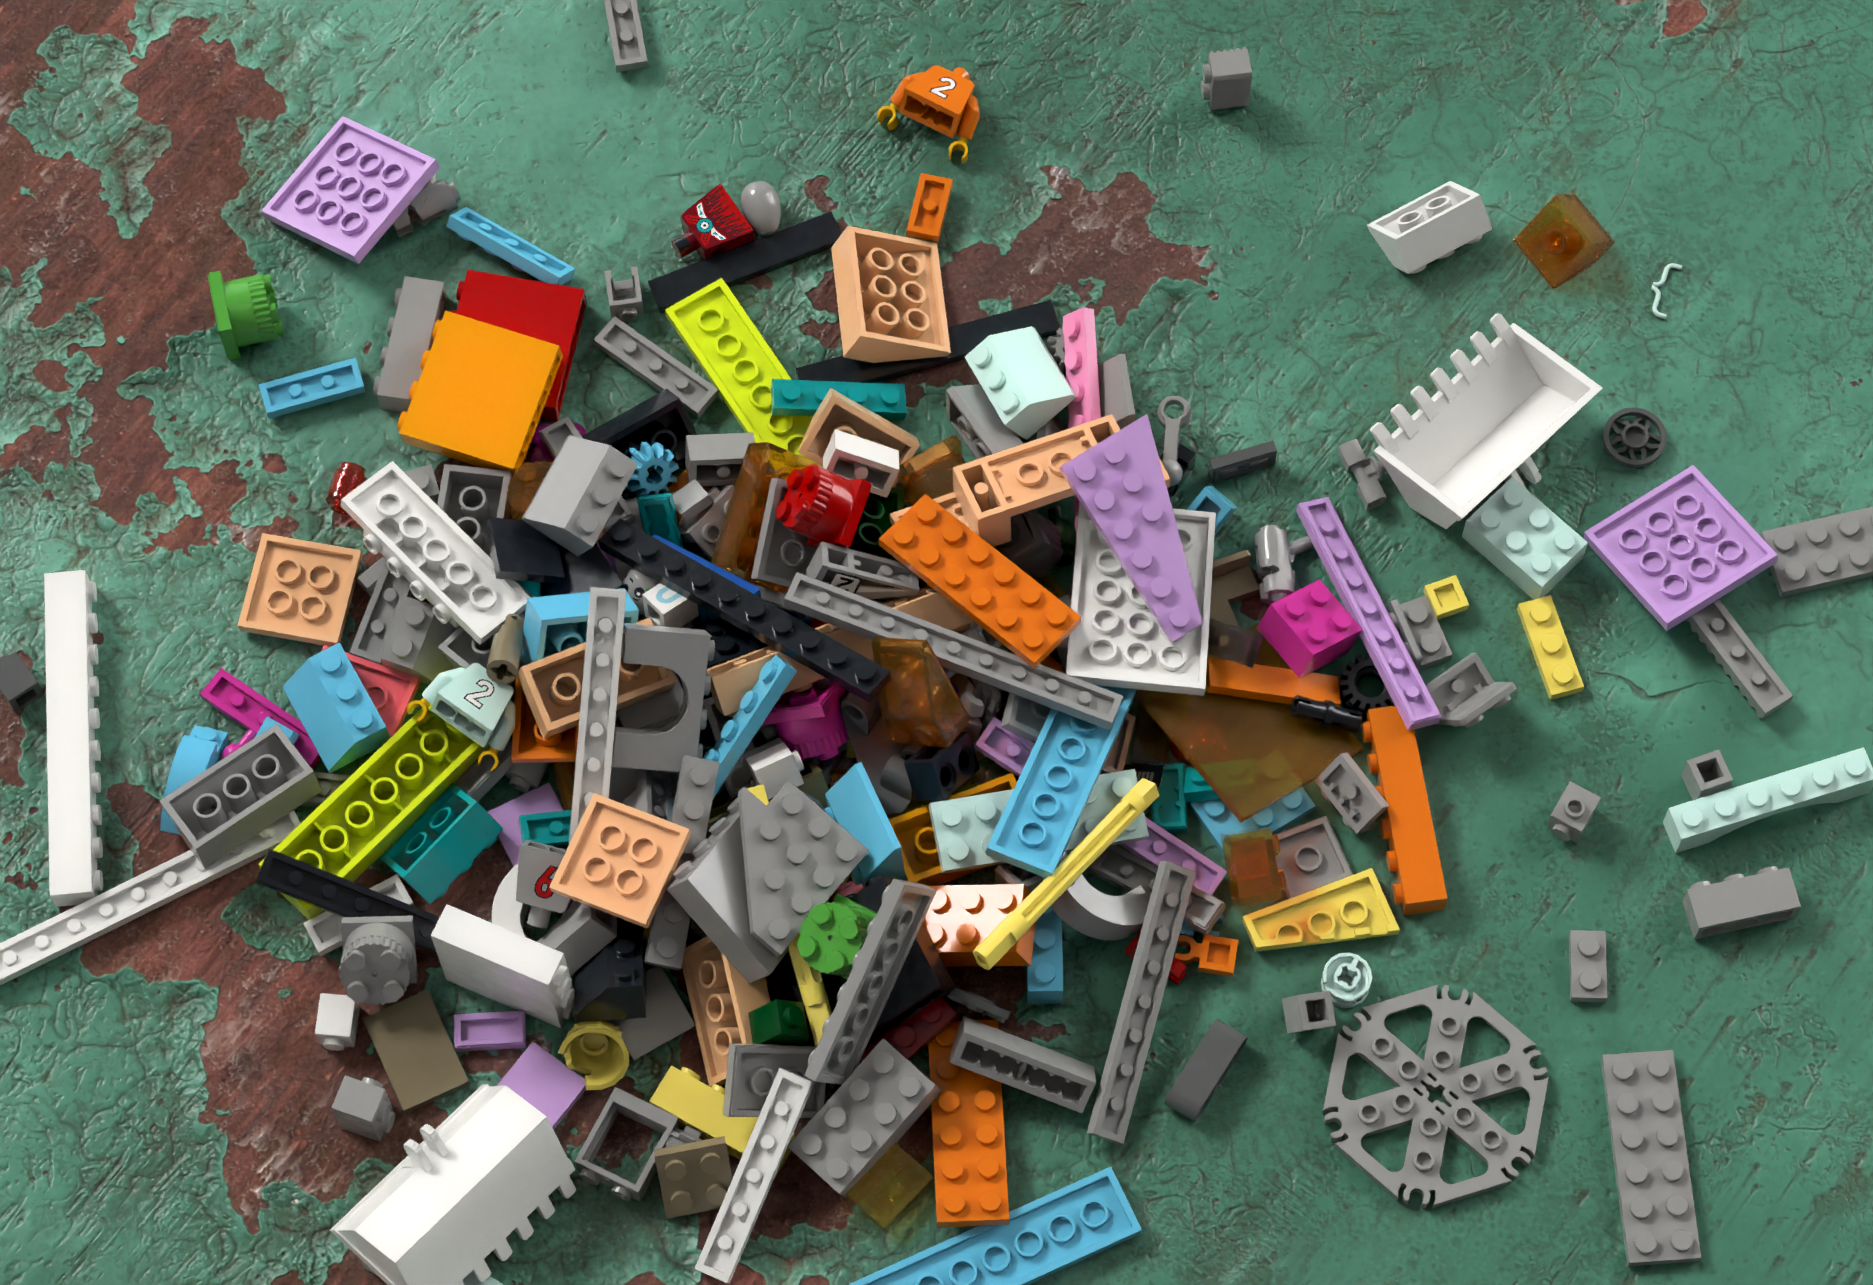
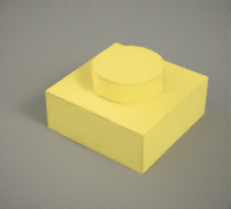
[1423,575,1469,620]

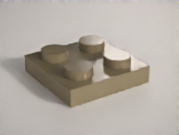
[654,1136,732,1219]

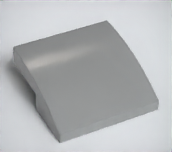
[609,966,695,1061]

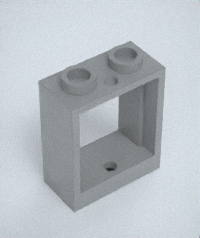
[575,1087,681,1202]

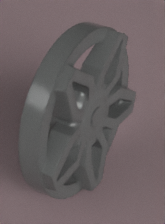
[1602,408,1667,469]
[946,986,1011,1023]

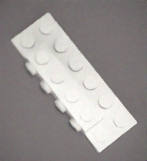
[341,461,531,645]

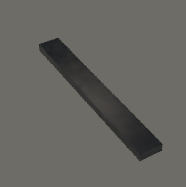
[796,300,1061,383]

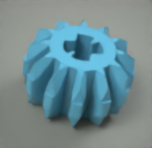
[626,442,679,497]

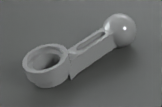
[1157,396,1192,486]

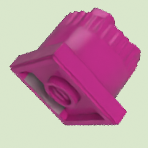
[762,678,849,762]

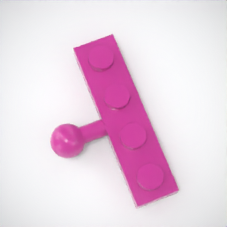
[200,668,321,769]

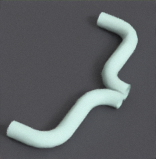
[1651,263,1682,319]

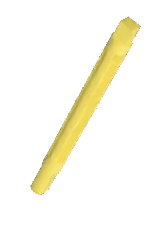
[973,778,1159,970]
[748,784,832,1047]

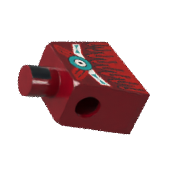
[671,184,755,260]

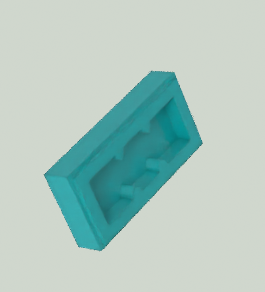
[637,493,684,549]
[1150,763,1188,833]

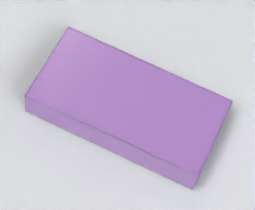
[454,1010,527,1052]

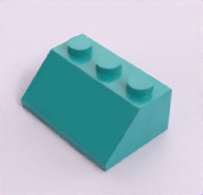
[380,783,503,904]

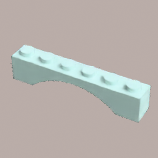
[1663,747,1873,853]

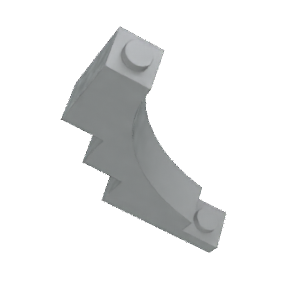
[537,769,672,976]

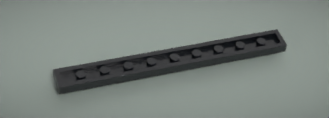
[598,519,891,703]

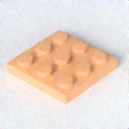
[237,533,363,647]
[549,793,692,929]

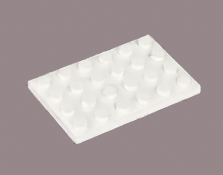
[1065,501,1216,696]

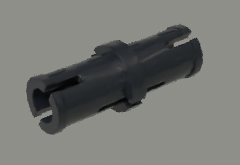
[1290,695,1363,733]

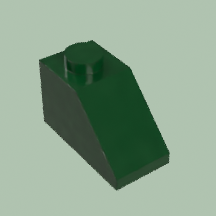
[748,999,811,1045]

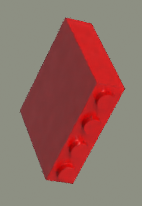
[452,269,587,422]

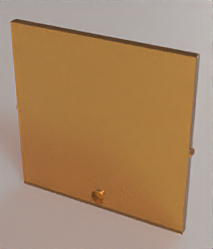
[1135,623,1364,823]

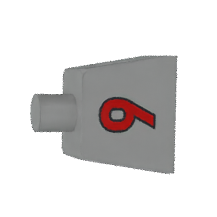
[516,839,572,928]

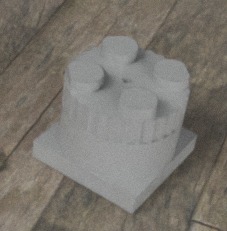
[339,916,418,1005]

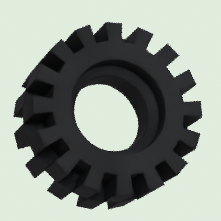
[1339,653,1395,720]

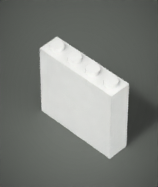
[431,904,575,1028]

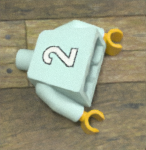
[407,663,516,772]

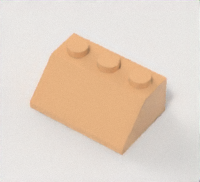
[798,388,920,488]

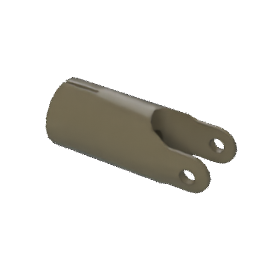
[486,614,523,684]

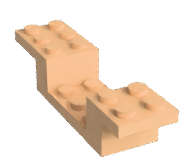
[890,414,1170,547]

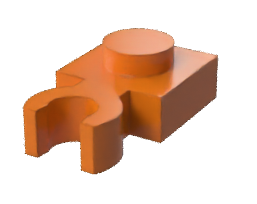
[1175,934,1239,977]

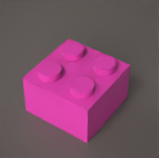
[1257,579,1362,678]

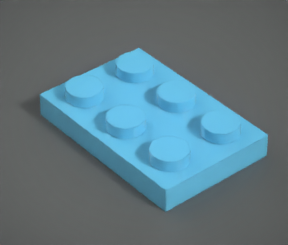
[1190,751,1316,863]

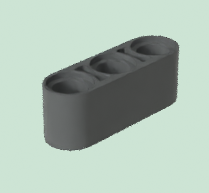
[1164,1019,1248,1122]

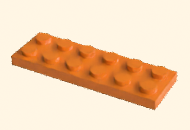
[879,494,1081,669]
[928,1020,1009,1228]

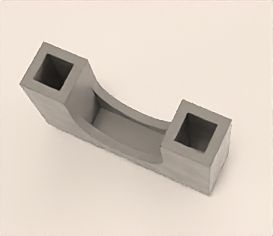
[611,623,715,772]

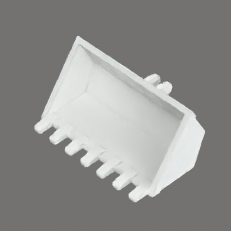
[1370,313,1603,529]
[329,1084,576,1285]

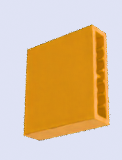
[397,310,563,479]

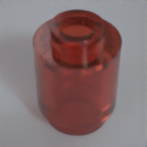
[325,462,367,515]

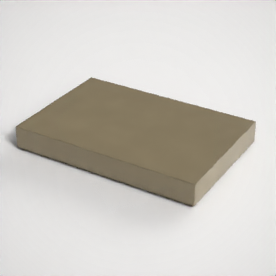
[362,989,470,1114]

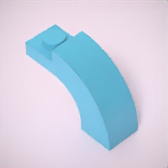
[160,725,228,835]

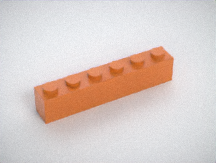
[1361,706,1448,916]

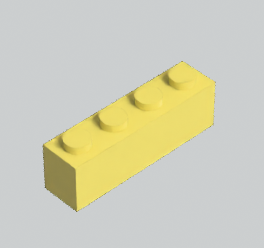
[649,1065,795,1179]

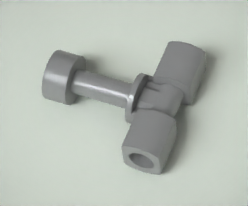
[1337,439,1387,510]

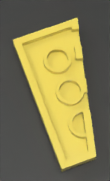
[1242,868,1400,952]

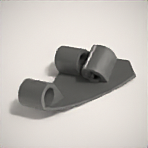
[840,692,936,817]

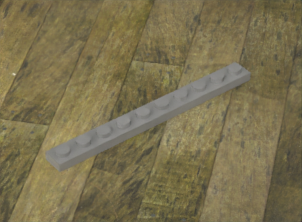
[783,572,1123,730]

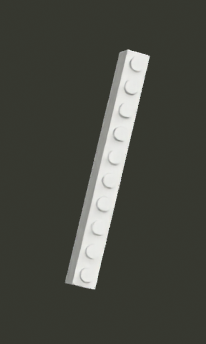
[44,570,104,907]

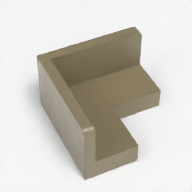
[1208,550,1259,646]

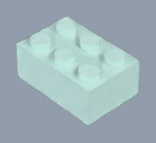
[1462,477,1588,600]

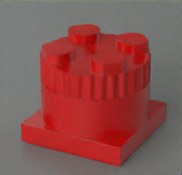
[776,464,872,549]

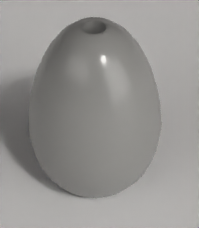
[741,181,781,236]

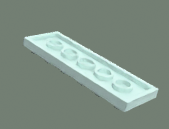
[928,769,1149,874]

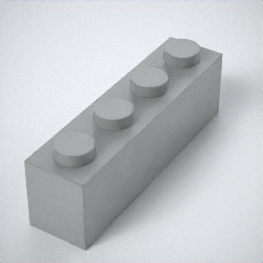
[373,276,447,412]

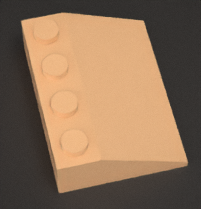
[831,226,951,363]

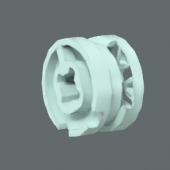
[1321,953,1372,1008]

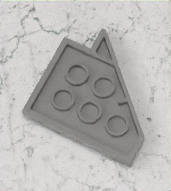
[738,781,869,958]

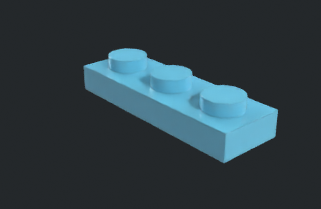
[259,357,366,419]

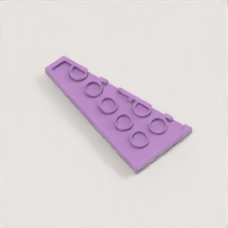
[1059,414,1203,644]

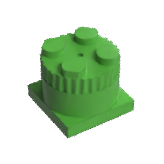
[207,271,284,361]
[797,894,877,979]

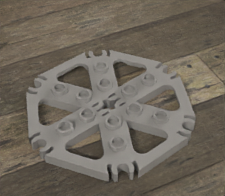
[1322,984,1549,1209]

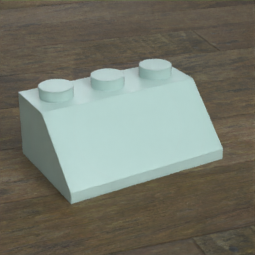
[965,326,1076,440]

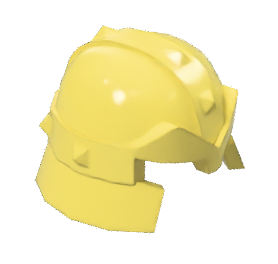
[558,1020,629,1090]

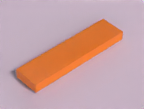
[1206,657,1341,706]

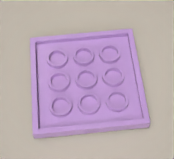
[261,116,440,264]
[1584,465,1778,631]

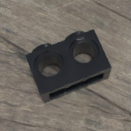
[904,731,980,803]

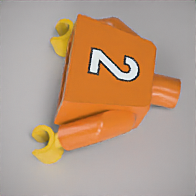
[877,65,980,164]

